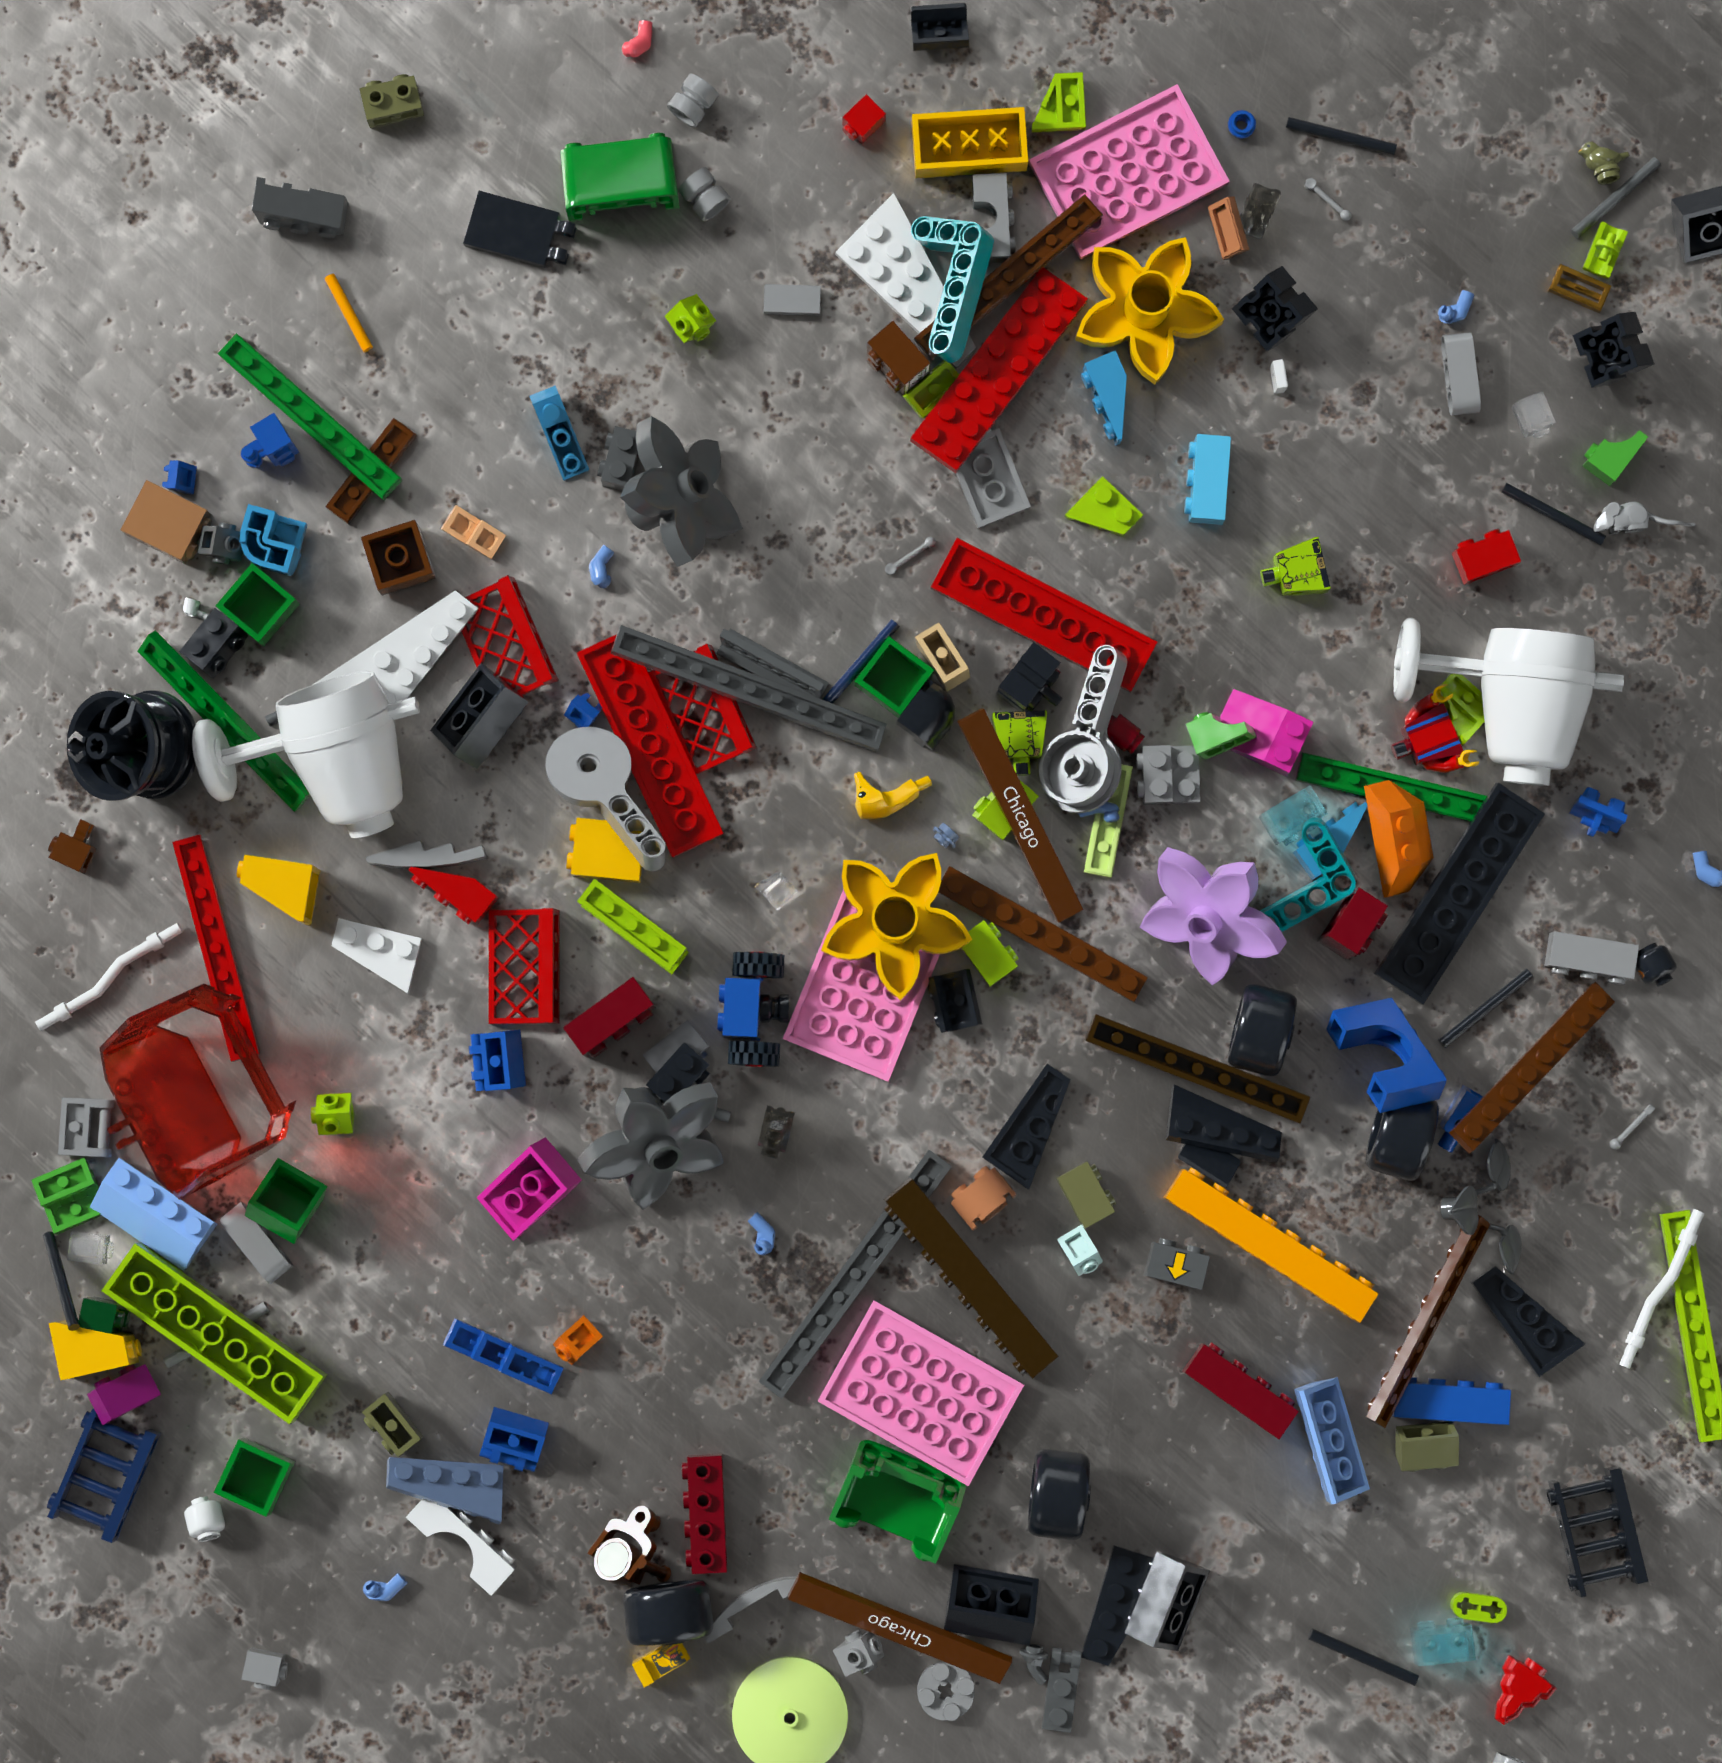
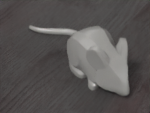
[1594,502,1696,535]

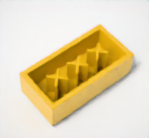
[911,107,1028,178]

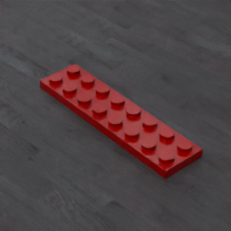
[910,267,1088,474]
[930,538,1157,693]
[577,634,724,858]

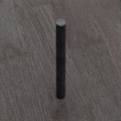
[1286,117,1397,155]
[1501,483,1606,545]
[1438,969,1533,1048]
[43,1231,80,1331]
[1308,1629,1419,1686]

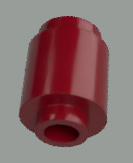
[1107,714,1145,754]

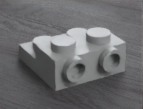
[1136,745,1201,805]

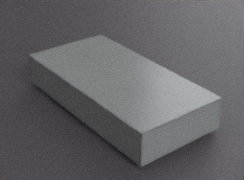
[764,284,821,316]

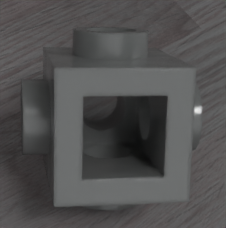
[198,523,244,565]

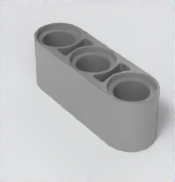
[1441,333,1481,416]
[219,1201,293,1284]

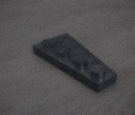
[982,1063,1071,1190]
[1166,1084,1282,1163]
[1470,1266,1585,1377]
[1081,1545,1153,1666]

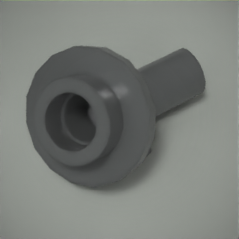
[1019,1644,1048,1685]

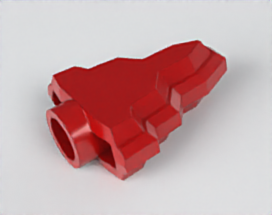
[1494,1655,1557,1725]

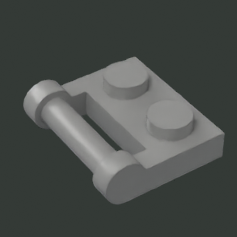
[58,1097,115,1157]

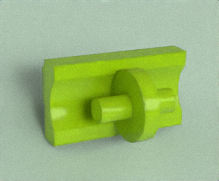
[1582,221,1628,279]

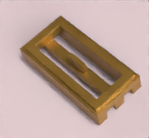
[1548,264,1612,313]

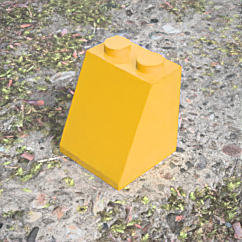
[237,855,320,926]
[49,1320,142,1381]

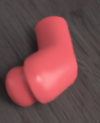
[622,20,652,58]

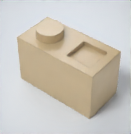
[915,623,970,692]

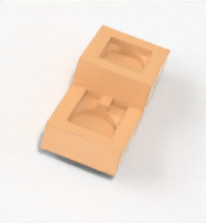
[441,505,506,559]

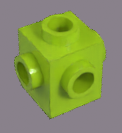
[664,294,716,343]
[311,1093,355,1135]

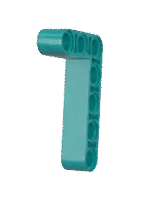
[911,216,994,363]
[1260,818,1356,932]

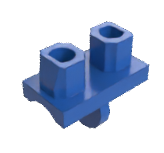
[1570,787,1628,837]

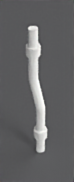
[35,923,183,1031]
[1619,1209,1705,1369]

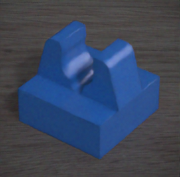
[162,460,197,494]
[564,693,602,728]

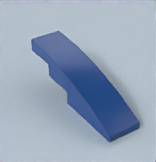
[443,1318,564,1394]

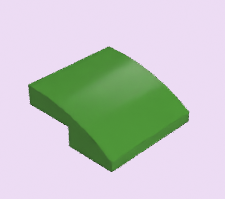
[31,1157,102,1235]

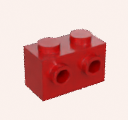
[1452,529,1521,585]

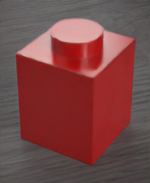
[842,94,886,144]

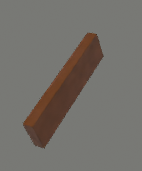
[325,418,417,525]

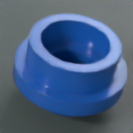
[1228,110,1256,139]

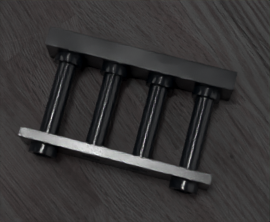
[1546,1466,1649,1597]

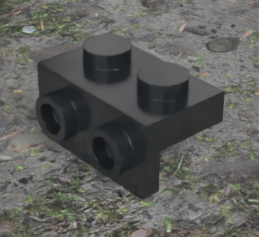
[911,3,969,51]
[179,608,248,678]
[928,969,982,1033]
[646,1042,710,1102]

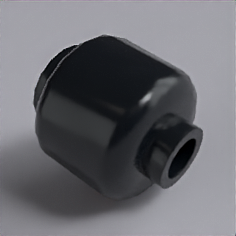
[1636,943,1677,987]

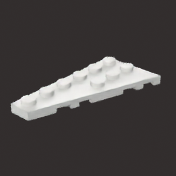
[835,193,976,370]
[313,591,479,703]

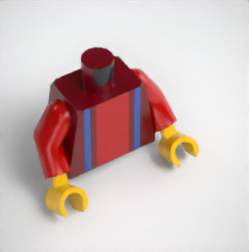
[1391,684,1479,773]

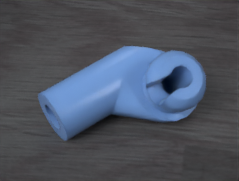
[1438,290,1475,324]
[589,545,614,588]
[1078,802,1120,823]
[1692,851,1722,887]
[748,1212,775,1255]
[363,1573,408,1601]

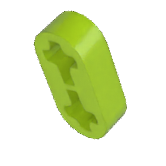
[1450,1592,1507,1623]

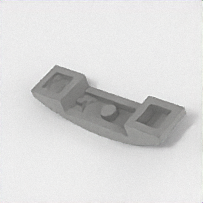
[705,1576,797,1643]

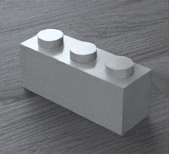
[1544,931,1639,985]

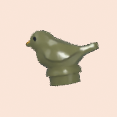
[1578,142,1630,185]

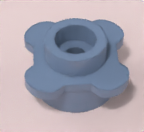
[933,823,959,849]

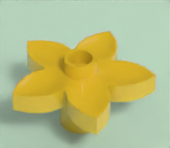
[1075,237,1224,385]
[821,853,973,1001]

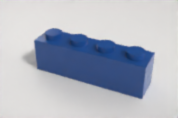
[1392,1377,1511,1425]

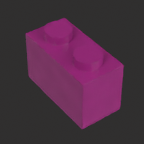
[87,1364,161,1425]

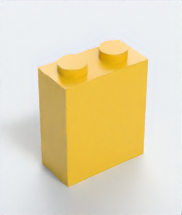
[566,818,642,883]

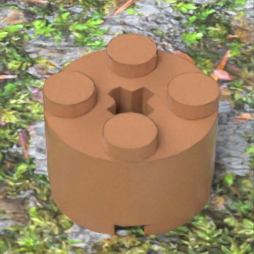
[951,1166,1017,1231]

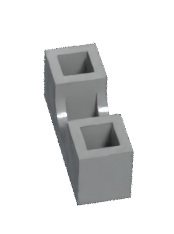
[972,173,1015,263]

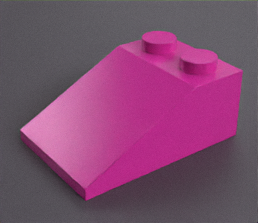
[1220,689,1314,777]
[477,1137,582,1241]

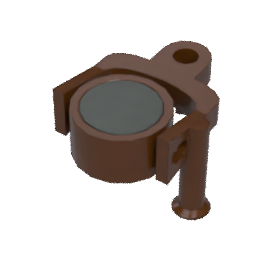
[587,1506,671,1586]

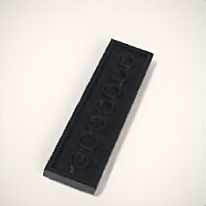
[1374,783,1545,1005]

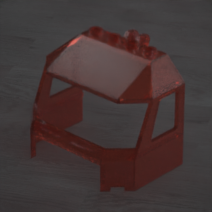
[99,984,296,1200]

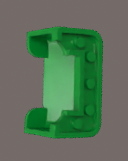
[560,133,680,221]
[829,1440,966,1564]

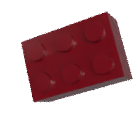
[1317,887,1388,960]
[563,977,656,1058]

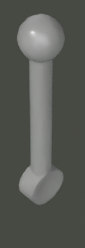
[1305,178,1351,221]
[885,537,936,575]
[1610,1104,1655,1150]

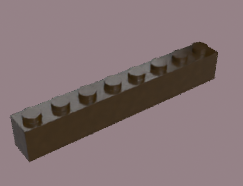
[1084,1013,1311,1124]
[883,1178,1059,1379]

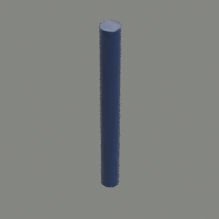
[822,619,900,704]

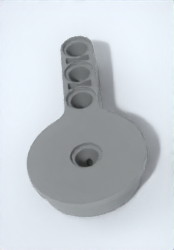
[1039,645,1127,813]
[546,727,665,871]

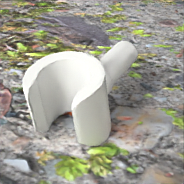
[183,598,208,620]

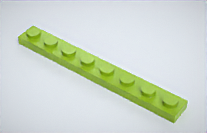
[1659,1210,1722,1443]

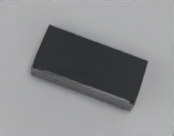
[1178,1144,1241,1188]

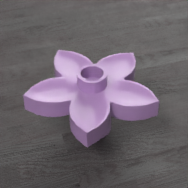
[1139,847,1287,985]

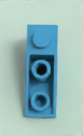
[1081,350,1127,446]
[529,386,589,480]
[1293,802,1367,880]

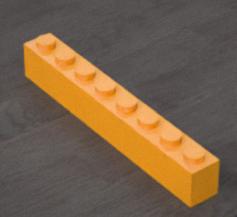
[1163,1167,1378,1323]

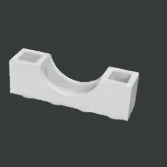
[406,1499,517,1596]

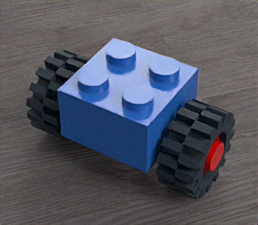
[717,952,785,1067]

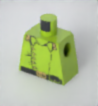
[1260,537,1331,596]
[992,710,1047,776]

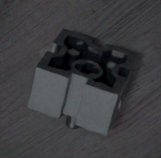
[1232,266,1318,352]
[1572,312,1655,388]
[996,642,1063,711]

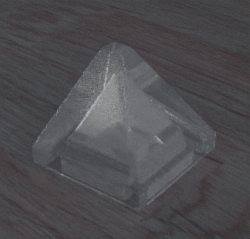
[754,871,797,911]

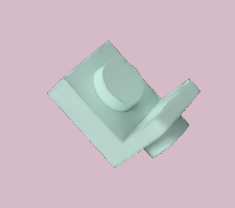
[1057,1225,1103,1276]

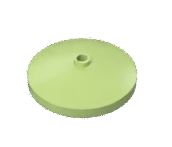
[732,1656,848,1763]

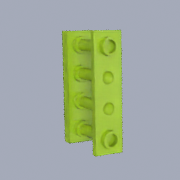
[577,878,689,975]

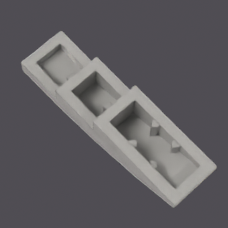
[366,840,488,869]

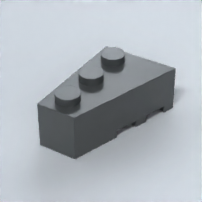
[252,177,348,238]

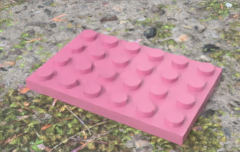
[1028,84,1230,260]
[783,889,940,1082]
[818,1300,1024,1486]

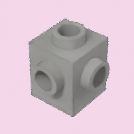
[833,1630,885,1677]

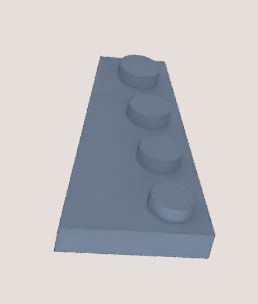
[386,1457,503,1524]

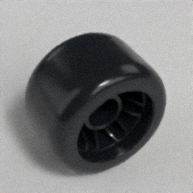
[1227,984,1297,1076]
[1366,1100,1439,1181]
[1028,1449,1091,1540]
[623,1580,713,1646]

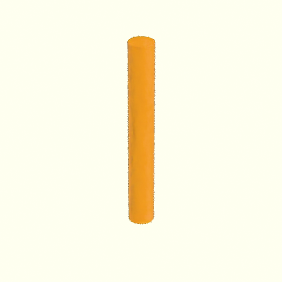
[324,273,373,352]

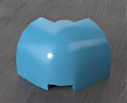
[239,504,307,576]

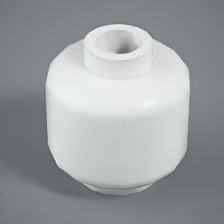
[184,1496,225,1542]

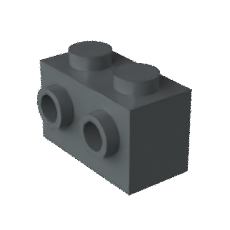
[597,426,639,491]

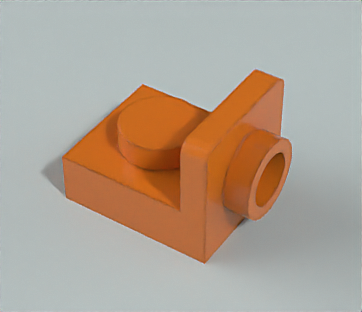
[553,1315,603,1365]

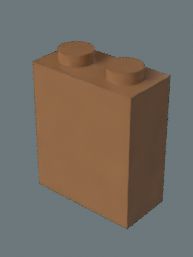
[120,480,212,565]

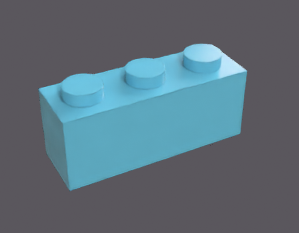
[1184,434,1231,525]

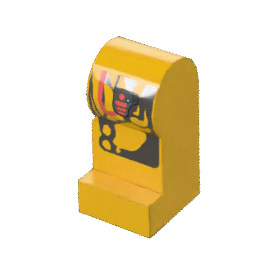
[632,1643,691,1688]

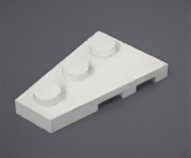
[331,918,422,994]

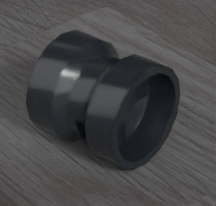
[760,994,789,1023]

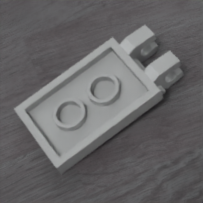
[956,427,1031,528]

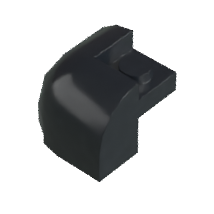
[896,679,955,751]

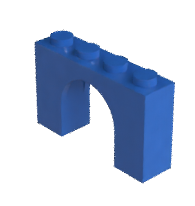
[1326,998,1447,1113]

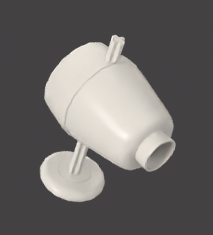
[1393,618,1624,786]
[192,671,420,838]

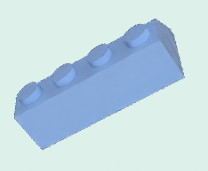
[90,1158,218,1272]
[1294,1377,1370,1504]

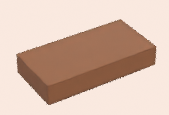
[1208,196,1249,260]

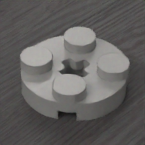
[917,1662,975,1721]

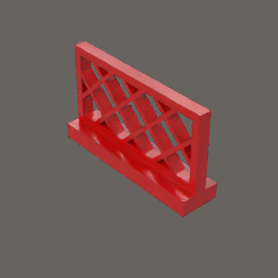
[461,575,559,696]
[648,644,757,775]
[489,908,560,1024]

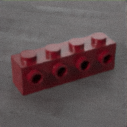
[1182,1342,1299,1440]
[682,1454,727,1574]

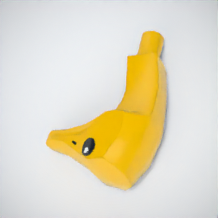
[854,772,932,820]

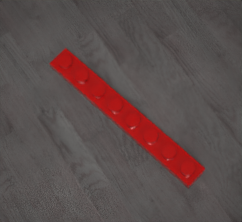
[172,834,260,1062]

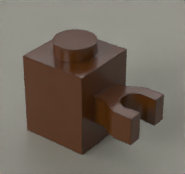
[48,819,97,874]

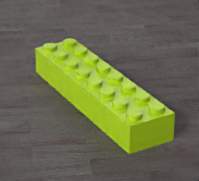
[101,1243,328,1424]

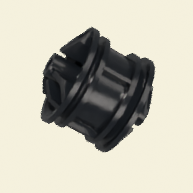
[67,691,196,801]

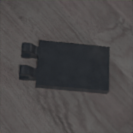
[463,190,577,268]

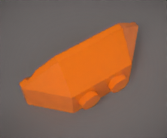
[1364,780,1434,897]

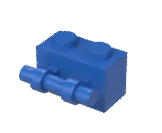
[241,413,299,468]
[469,1029,526,1091]
[479,1407,549,1472]

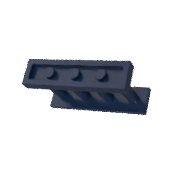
[47,1408,161,1543]

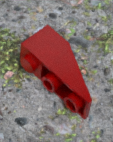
[409,867,499,925]

